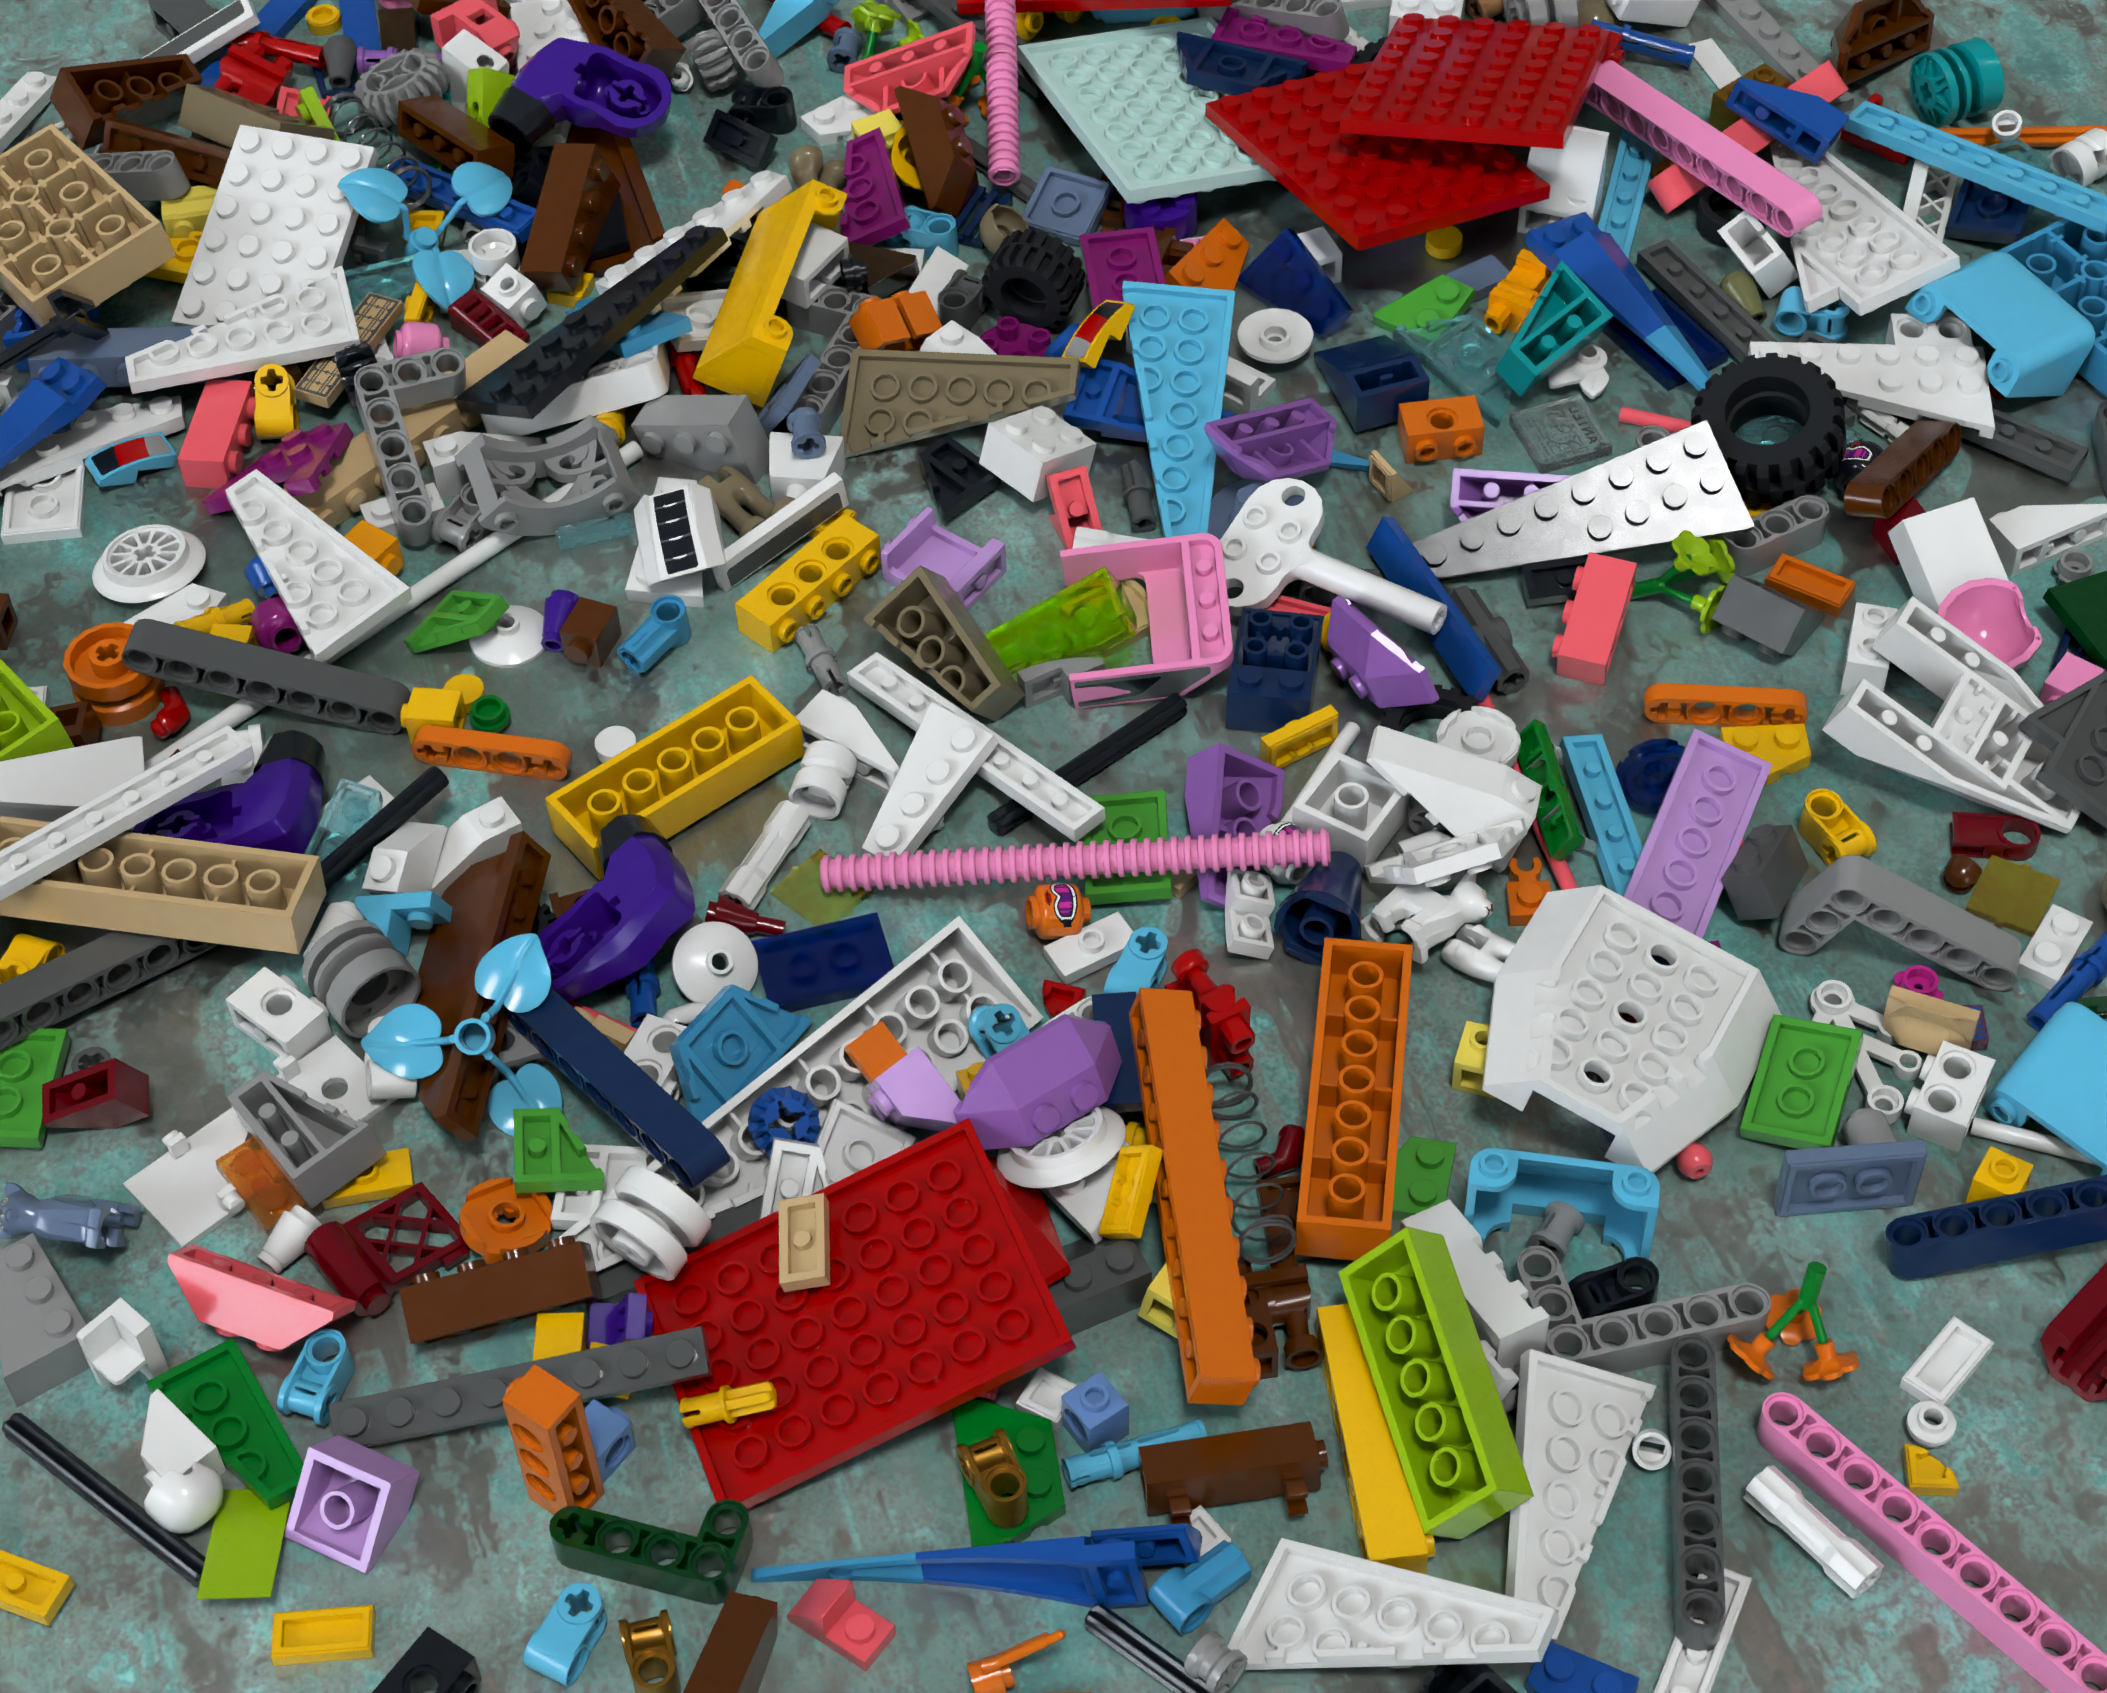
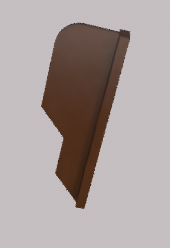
[102,117,364,225]
[568,124,665,276]
[415,831,551,1143]

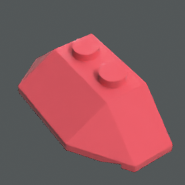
[843,21,976,115]
[167,1244,356,1352]

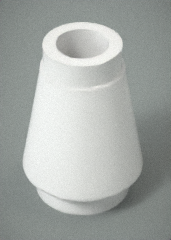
[256,1205,322,1275]

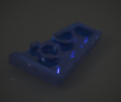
[1237,228,1355,338]

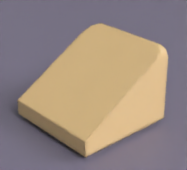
[1368,450,1413,503]

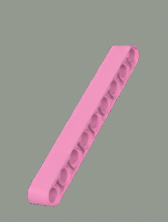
[1585,60,1823,238]
[1756,1392,2107,1693]

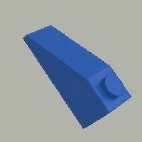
[1725,77,1850,165]

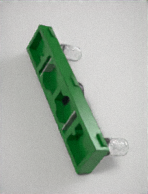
[1518,719,1597,861]

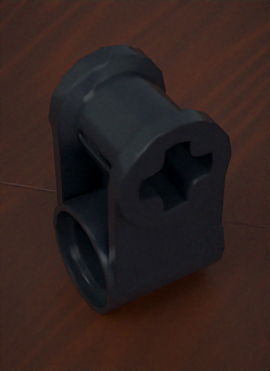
[727,85,797,135]
[511,147,552,209]
[1568,1257,1660,1319]

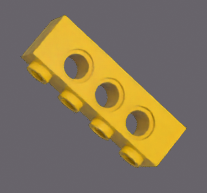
[735,513,881,654]

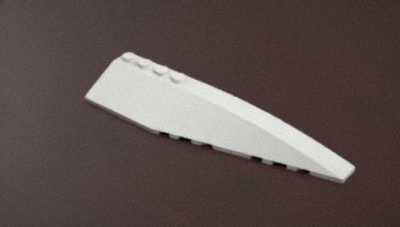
[558,916,1044,1272]

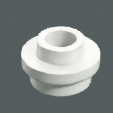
[1906,1401,1956,1448]

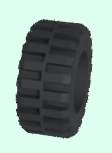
[1691,353,1846,507]

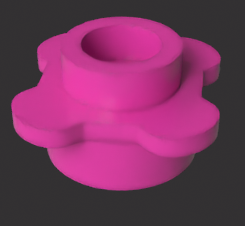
[1893,965,1944,1000]

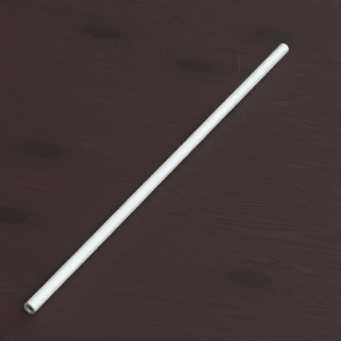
[144,441,643,770]

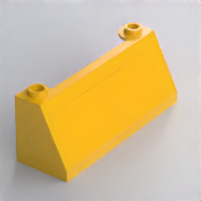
[692,179,848,408]

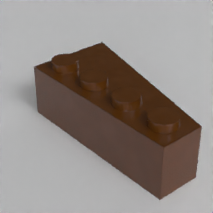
[567,0,686,78]
[49,54,203,151]
[520,143,621,292]

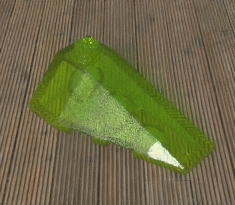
[984,566,1137,674]

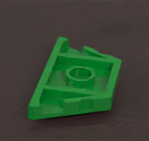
[952,1398,1066,1547]

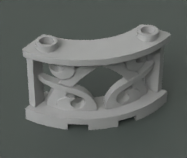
[454,415,640,536]

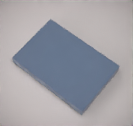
[1773,1139,1928,1216]

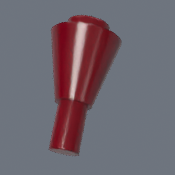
[705,894,786,938]

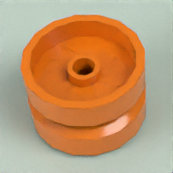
[63,622,165,727]

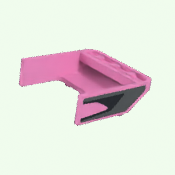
[1060,533,1234,709]

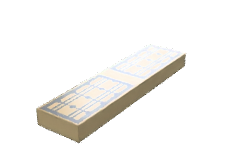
[293,292,404,408]

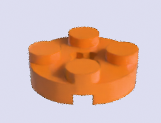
[459,1177,552,1264]

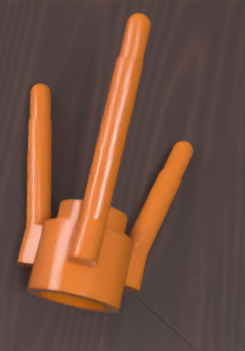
[966,1630,1091,1693]

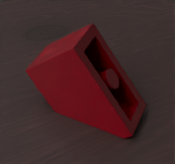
[42,1058,150,1129]

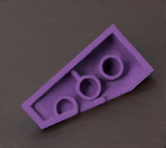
[1185,743,1285,909]

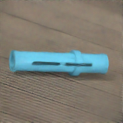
[1062,1418,1207,1489]

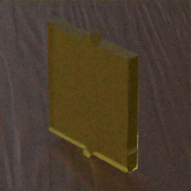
[771,849,874,934]
[1965,855,2060,938]

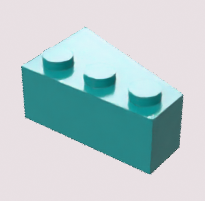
[1495,260,1613,397]

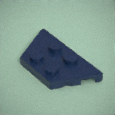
[1175,31,1308,96]

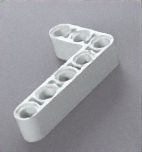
[480,343,670,436]

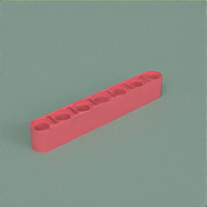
[1646,60,1849,214]

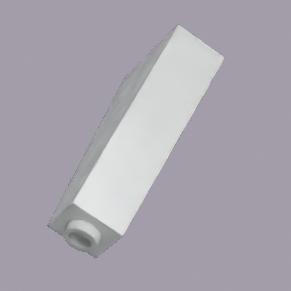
[0,736,145,830]

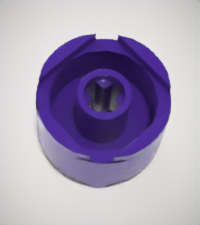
[1124,192,1198,241]

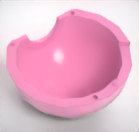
[1937,578,2042,671]

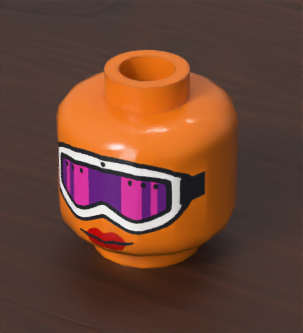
[1025,883,1091,940]

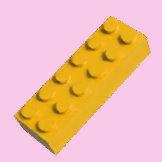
[545,675,804,881]

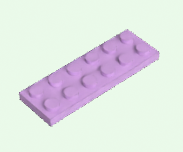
[1623,728,1772,939]

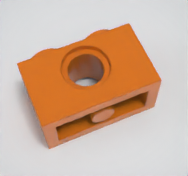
[1397,395,1485,464]

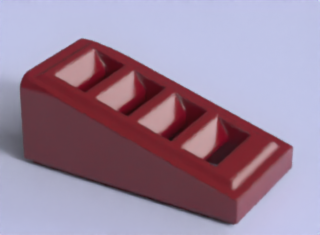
[448,289,530,346]

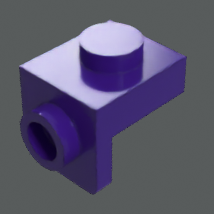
[586,1293,653,1349]

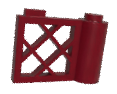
[304,1181,471,1316]

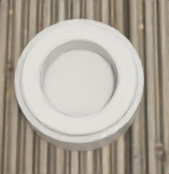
[595,726,637,763]

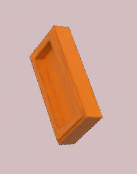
[1764,553,1857,617]

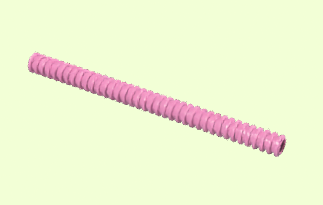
[984,0,1020,186]
[820,828,1331,893]

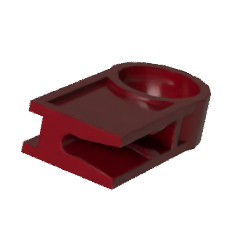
[1949,812,2041,861]

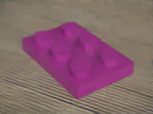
[1079,227,1166,310]

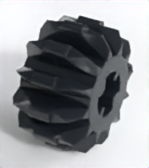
[334,342,379,410]

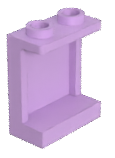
[880,507,1007,610]

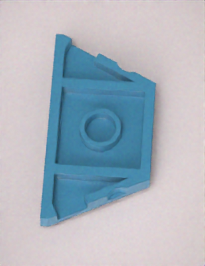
[669,984,812,1122]

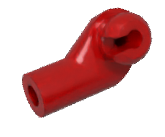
[150,686,190,739]

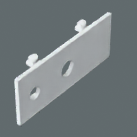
[123,1035,397,1248]

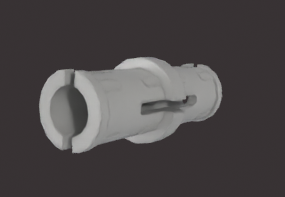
[794,623,848,695]

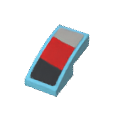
[85,432,177,487]

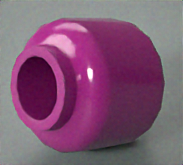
[250,597,305,654]

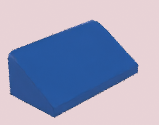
[1091,1523,1202,1566]

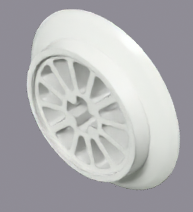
[92,524,206,603]
[997,1106,1126,1188]

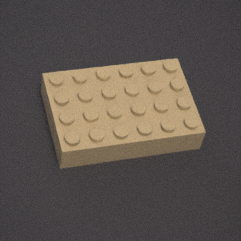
[0,123,176,327]

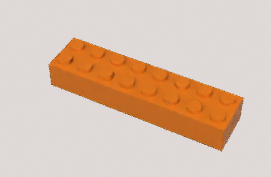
[1294,937,1413,1261]

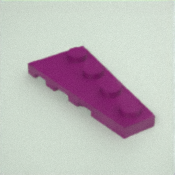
[1211,6,1357,72]
[840,127,911,246]

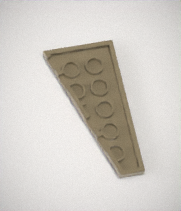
[840,349,1081,458]

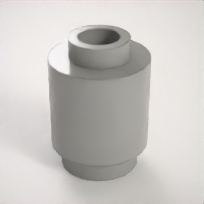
[1841,1108,1897,1145]

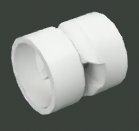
[2048,128,2107,187]
[468,228,522,296]
[788,740,857,820]

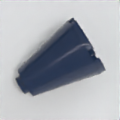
[1274,851,1362,965]

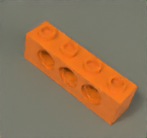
[502,1364,605,1515]

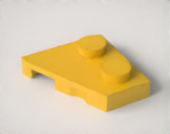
[1719,723,1811,786]

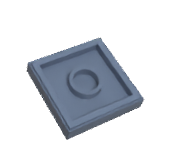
[1022,165,1115,247]
[758,354,821,435]

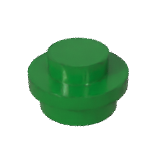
[469,695,511,733]

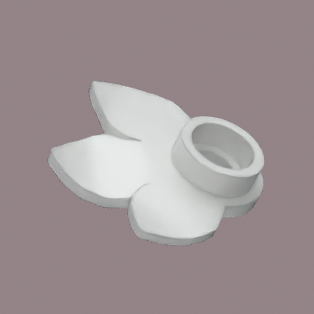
[1548,344,1609,399]

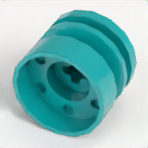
[1909,37,2005,128]

